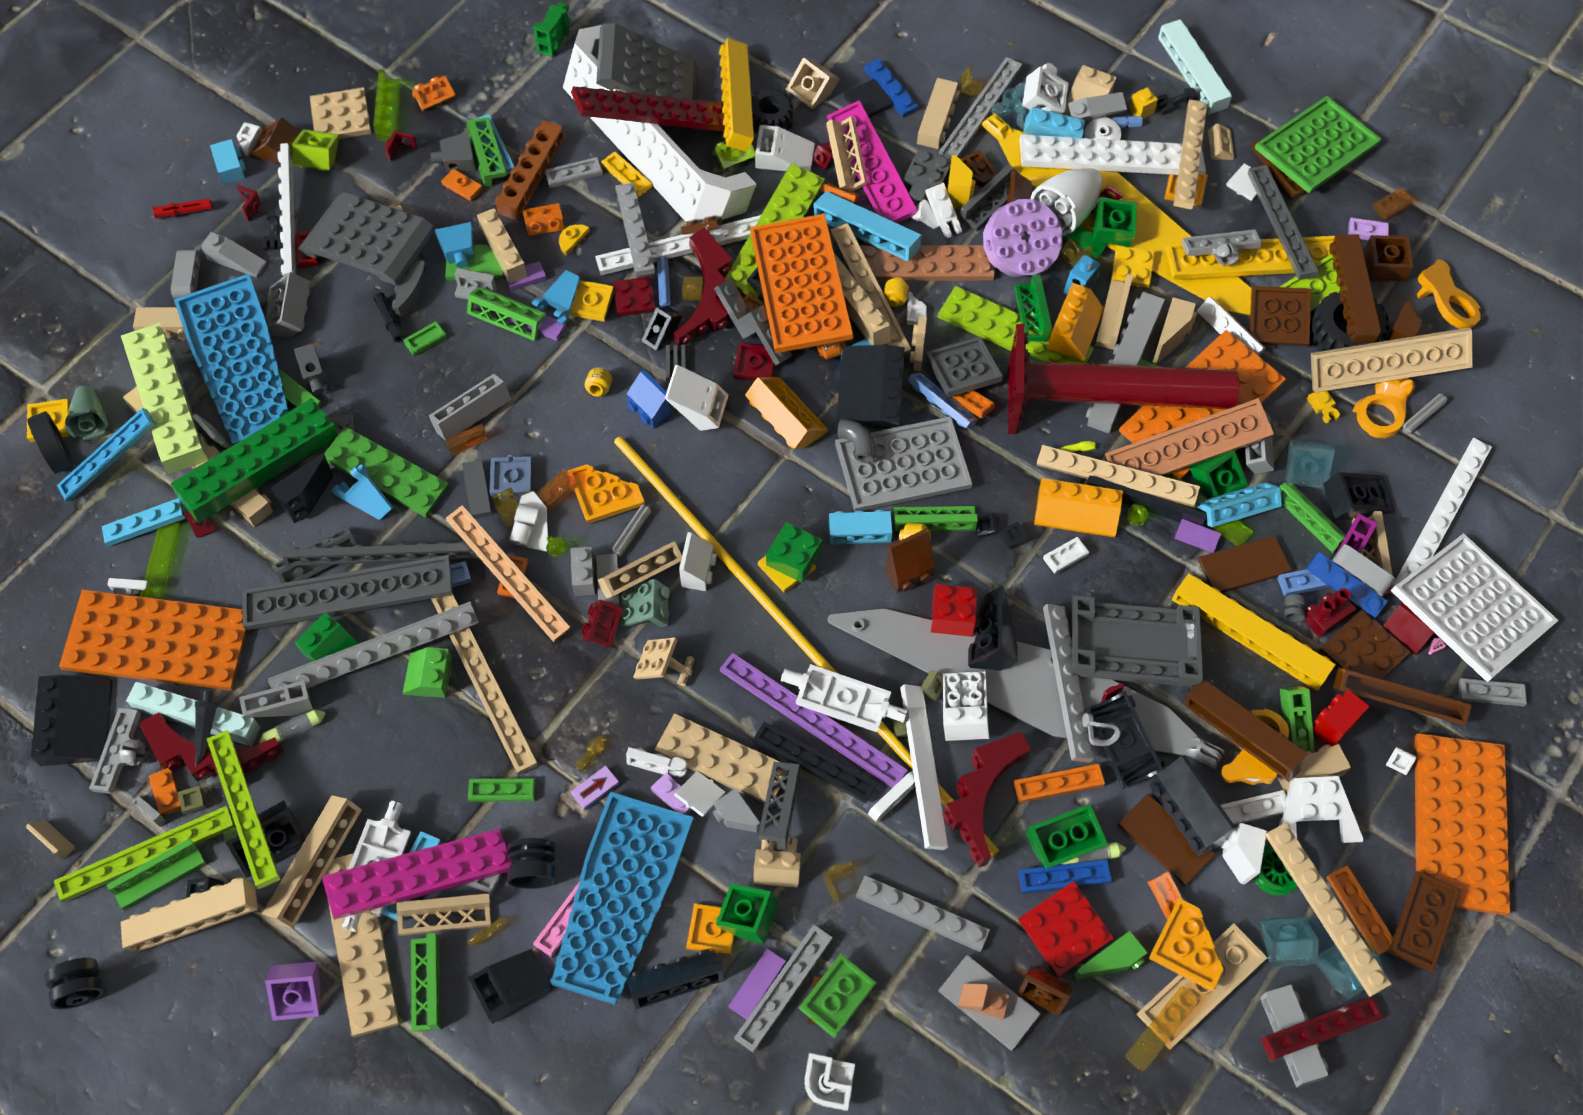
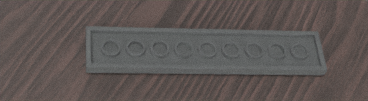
[242,555,453,630]

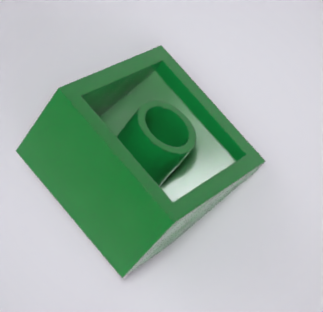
[1190,451,1248,498]
[295,613,358,662]
[715,884,779,944]

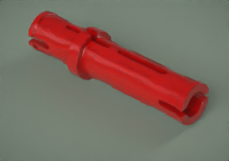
[152,198,213,219]

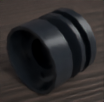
[508,838,555,889]

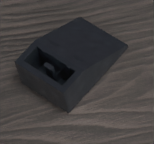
[467,949,554,1024]

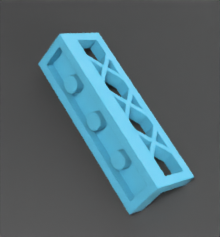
[1197,482,1282,527]

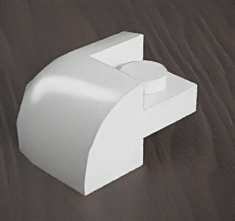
[805,1053,855,1111]

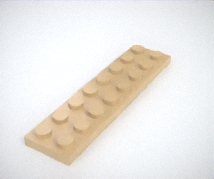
[1311,328,1472,392]
[324,853,400,1038]

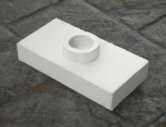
[1043,537,1090,574]

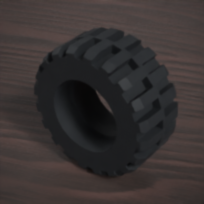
[1310,291,1390,352]

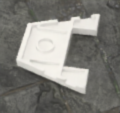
[1279,775,1363,843]

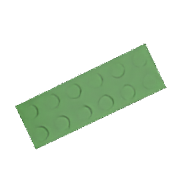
[324,426,448,517]

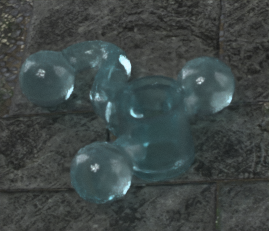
[991,83,1026,130]

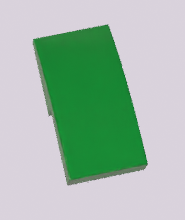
[1063,227,1107,259]

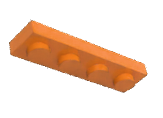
[1014,764,1105,803]
[1326,865,1393,957]

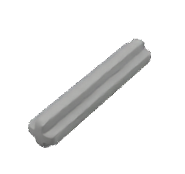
[1402,394,1447,434]
[612,504,651,557]

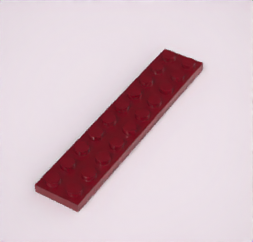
[571,86,725,131]

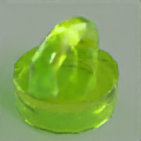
[1127,503,1148,526]
[546,535,567,556]

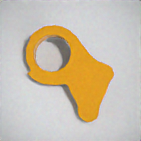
[1416,259,1481,329]
[1352,378,1415,438]
[1222,709,1289,785]

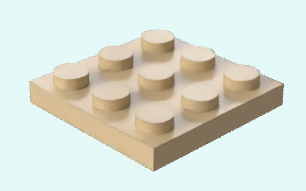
[310,87,371,139]

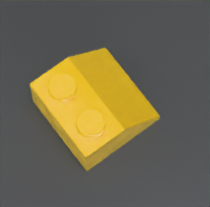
[947,155,975,210]

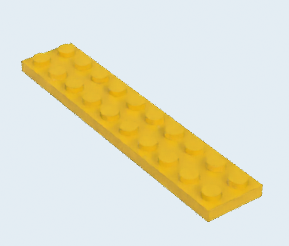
[1165,236,1335,279]

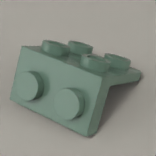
[619,579,670,627]

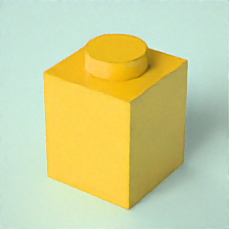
[1129,87,1158,119]

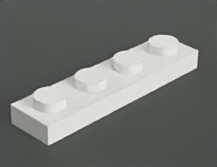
[1197,297,1265,356]

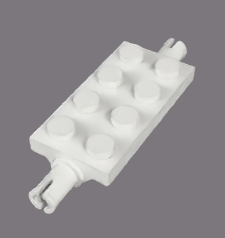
[781,664,908,732]
[342,801,411,932]

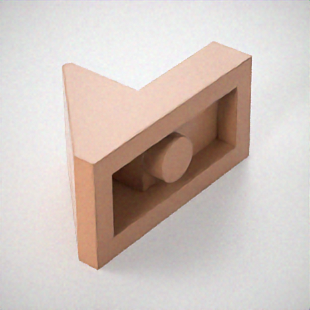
[958,984,1009,1020]

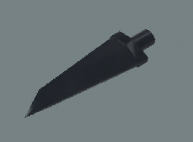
[194,691,218,767]

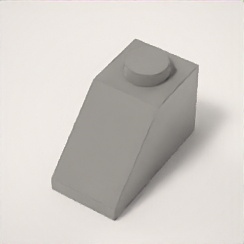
[713,788,760,832]

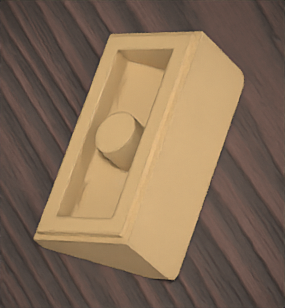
[1208,124,1234,160]
[26,821,75,860]

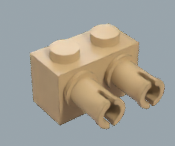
[753,837,801,887]

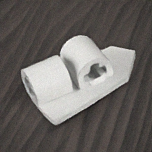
[509,491,548,551]

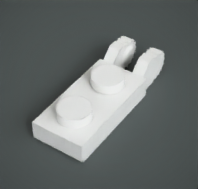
[925,183,962,238]
[626,747,687,778]

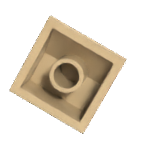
[786,58,840,109]

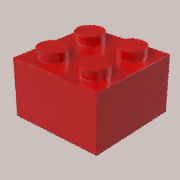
[930,584,977,637]
[1312,689,1369,747]

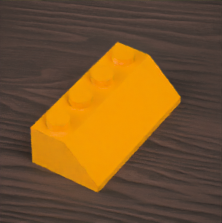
[1047,283,1104,361]
[745,377,829,449]
[1034,478,1123,538]

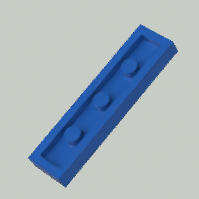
[864,59,918,118]
[1305,552,1388,618]
[1018,860,1111,894]

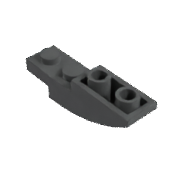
[392,251,428,319]

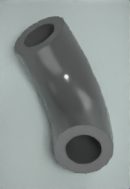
[838,418,875,463]

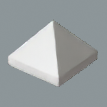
[1386,747,1417,775]

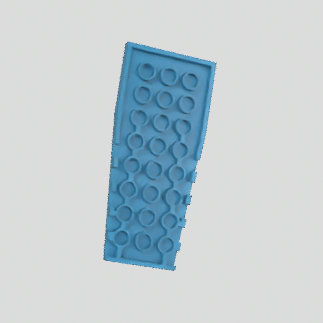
[174,274,289,445]
[551,792,694,1005]

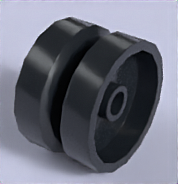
[44,957,104,1010]

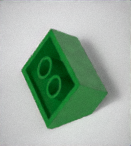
[1025,804,1108,869]

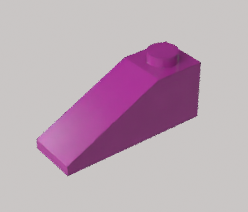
[1334,514,1378,557]

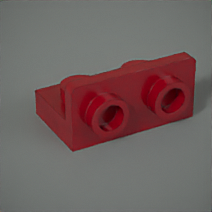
[581,599,623,648]

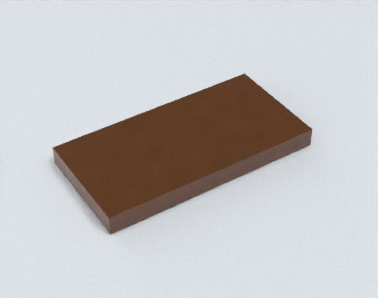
[1198,536,1292,593]
[1118,793,1215,886]
[1388,871,1461,973]

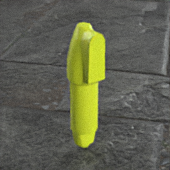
[1060,441,1096,453]

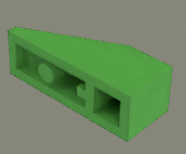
[1280,686,1315,753]
[1074,931,1147,980]

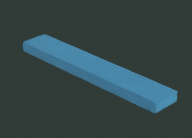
[57,408,156,502]

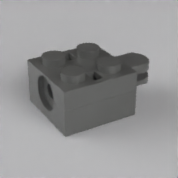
[904,149,951,205]

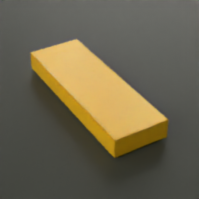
[601,152,652,197]

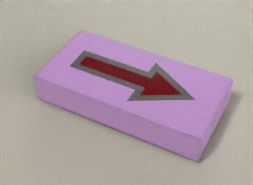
[571,766,619,810]

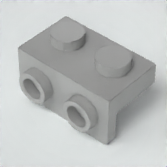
[454,268,497,300]

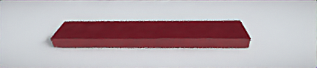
[1261,996,1384,1061]

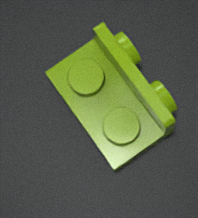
[712,142,755,171]

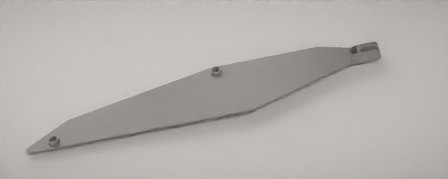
[827,609,1224,769]

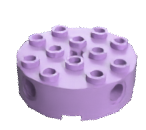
[983,199,1062,277]

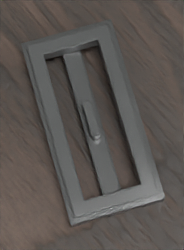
[666,345,686,382]

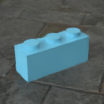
[1023,107,1085,139]
[829,510,892,545]

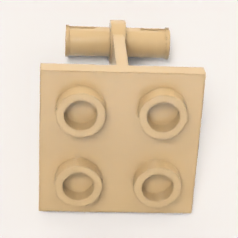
[633,638,695,686]

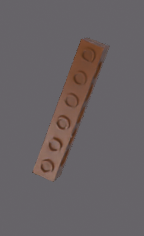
[495,120,564,220]

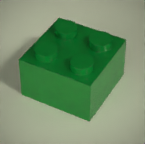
[1092,197,1137,247]
[766,522,822,583]

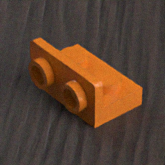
[412,76,455,111]
[522,203,565,236]

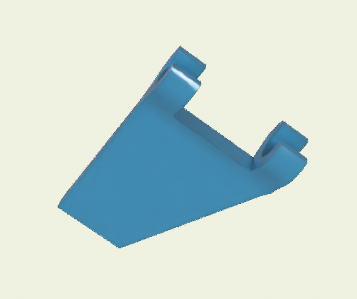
[532,270,581,325]
[331,464,393,520]

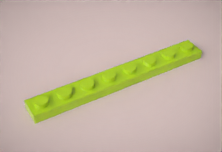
[207,730,280,890]
[54,806,235,903]

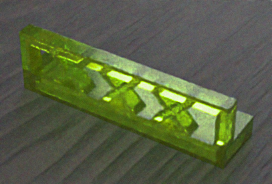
[373,69,401,141]

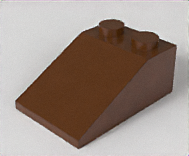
[886,529,935,593]
[1017,965,1073,1016]

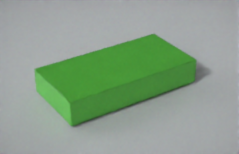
[403,321,447,356]

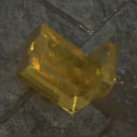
[1059,239,1092,267]

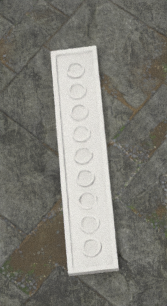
[1019,135,1206,176]

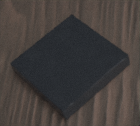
[844,78,894,118]

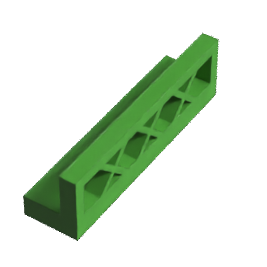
[467,117,506,188]
[467,286,546,341]
[1280,483,1346,553]
[893,506,977,532]
[107,838,207,911]
[411,933,441,1032]

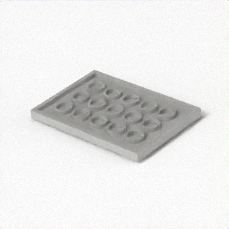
[835,416,972,512]

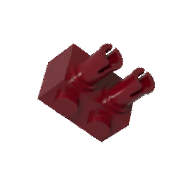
[1304,588,1356,639]

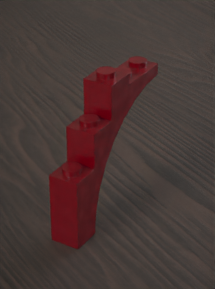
[674,227,732,347]
[139,712,284,782]
[942,732,1031,868]

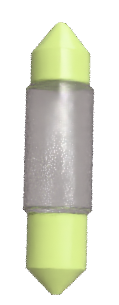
[260,710,325,744]
[1061,842,1126,865]

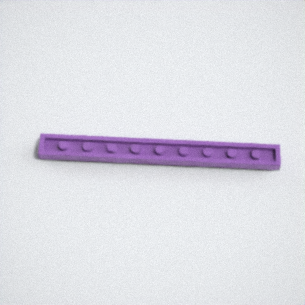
[720,653,908,788]

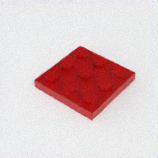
[1017,881,1113,976]

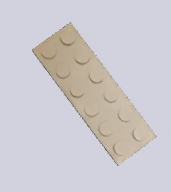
[655,713,789,804]
[1137,924,1267,1050]

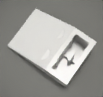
[755,125,815,172]
[665,365,728,431]
[943,671,989,741]

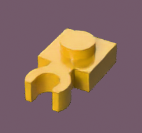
[1307,391,1340,424]

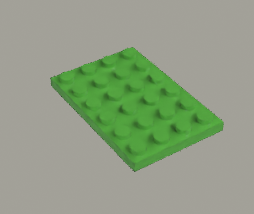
[1255,96,1382,194]

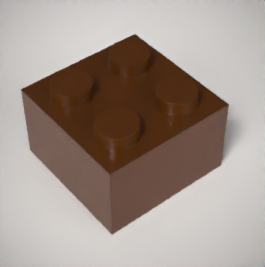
[1365,235,1413,281]

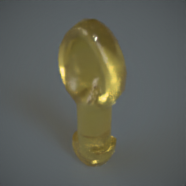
[576,736,606,771]
[468,916,508,946]

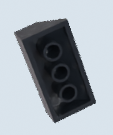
[1149,755,1236,857]
[627,949,724,1010]

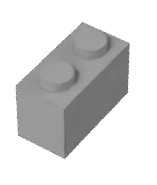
[571,547,595,596]

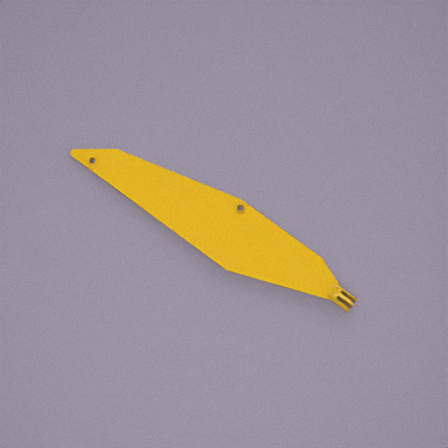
[982,113,1251,315]

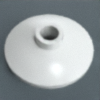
[1084,117,1121,140]

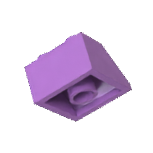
[265,961,321,1021]

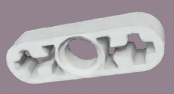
[868,771,915,822]

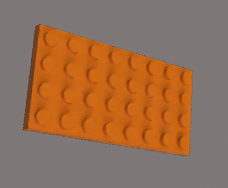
[750,214,853,353]
[1119,330,1286,481]
[59,590,247,691]
[1415,733,1510,916]

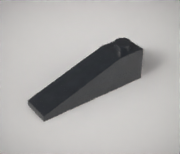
[968,586,1018,671]

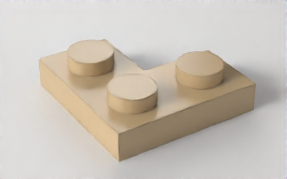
[910,317,927,372]

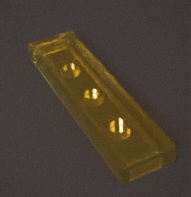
[1124,985,1200,1072]

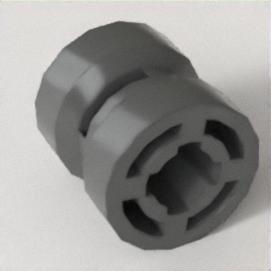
[1284,594,1306,622]

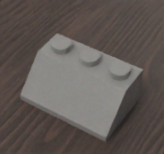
[265,272,310,337]

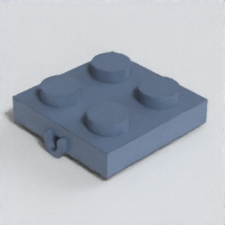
[490,454,532,497]

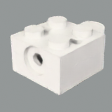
[1022,63,1069,114]

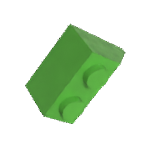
[403,647,452,698]

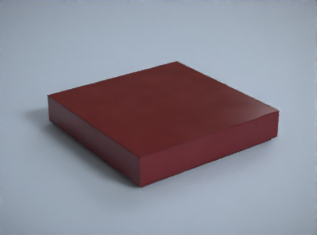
[733,342,775,381]

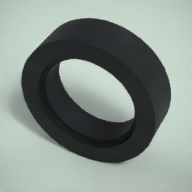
[27,411,74,474]

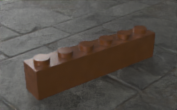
[1329,234,1381,343]
[1333,667,1472,726]
[1185,679,1308,782]

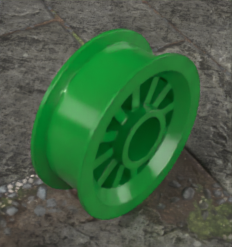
[1254,844,1297,896]

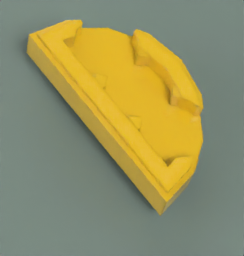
[559,224,590,256]

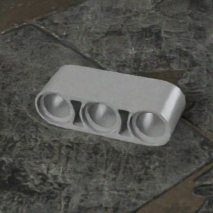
[171,250,201,299]
[1332,544,1395,596]

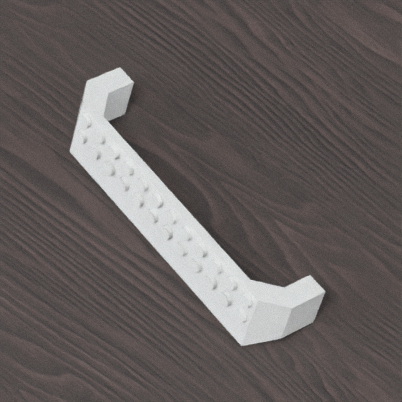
[563,25,756,222]

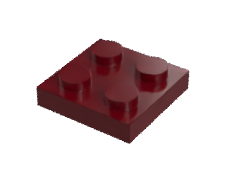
[613,276,656,317]

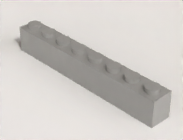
[1086,292,1165,434]

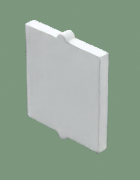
[1226,163,1257,201]
[193,414,231,449]
[674,771,725,817]

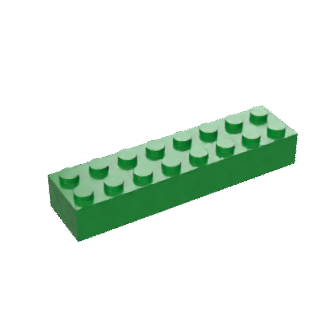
[171,398,338,524]

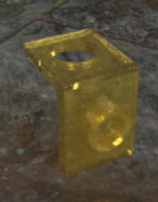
[959,66,983,97]
[682,277,703,300]
[493,488,518,528]
[823,861,853,903]

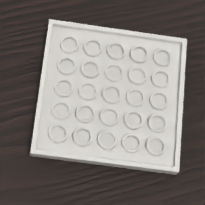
[1391,533,1559,682]

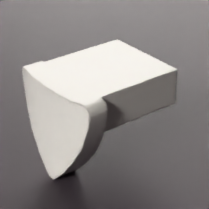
[911,199,939,229]

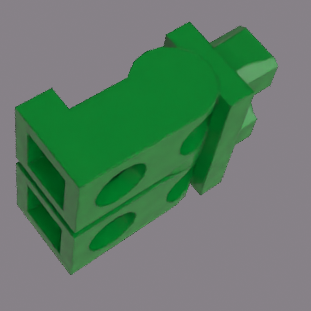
[533,2,571,57]

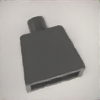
[431,132,476,172]
[294,343,327,394]

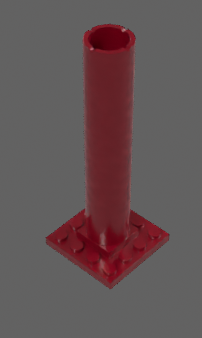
[1008,324,1239,435]

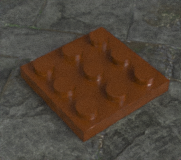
[1249,286,1311,346]
[1319,610,1410,680]

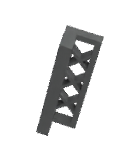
[959,164,1014,231]
[272,527,357,583]
[758,761,800,851]

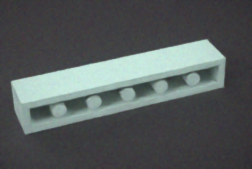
[1159,19,1232,114]
[126,682,261,746]

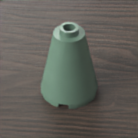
[65,386,108,440]

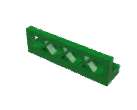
[1014,274,1052,342]

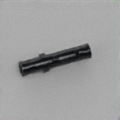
[373,292,406,343]

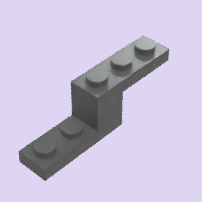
[714,279,793,366]

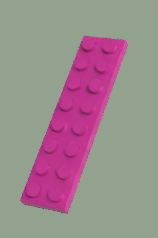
[827,100,917,223]
[322,829,512,920]

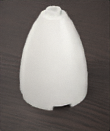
[1031,168,1102,236]

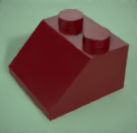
[1383,602,1434,655]

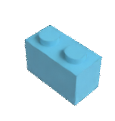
[210,139,246,185]

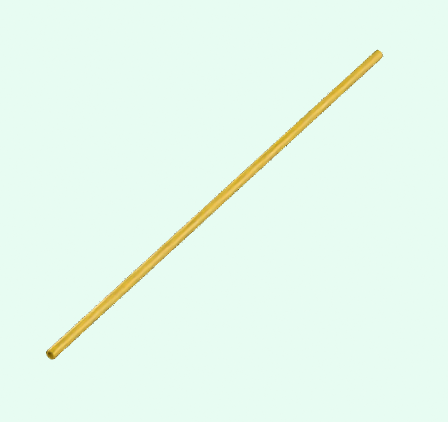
[614,436,1000,858]

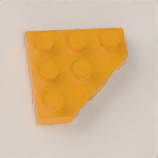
[568,464,645,524]
[1149,898,1223,992]

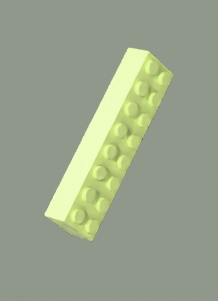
[121,323,208,474]

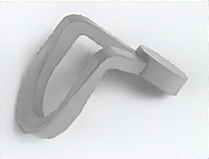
[1082,713,1120,746]

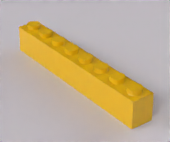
[719,38,754,152]
[1172,573,1335,691]

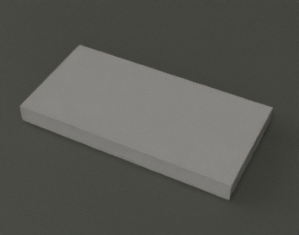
[938,955,1040,1051]

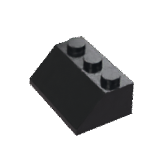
[223,800,306,878]

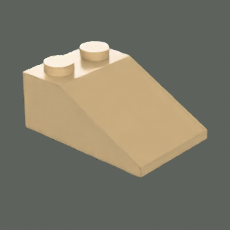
[1062,65,1116,127]
[1152,297,1197,365]

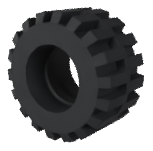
[751,88,793,135]

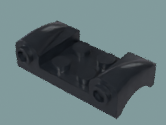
[1085,691,1165,790]

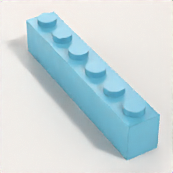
[814,191,921,262]

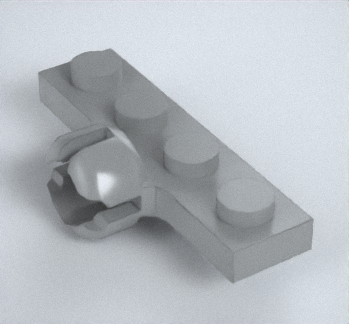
[1181,229,1262,266]
[89,708,146,794]

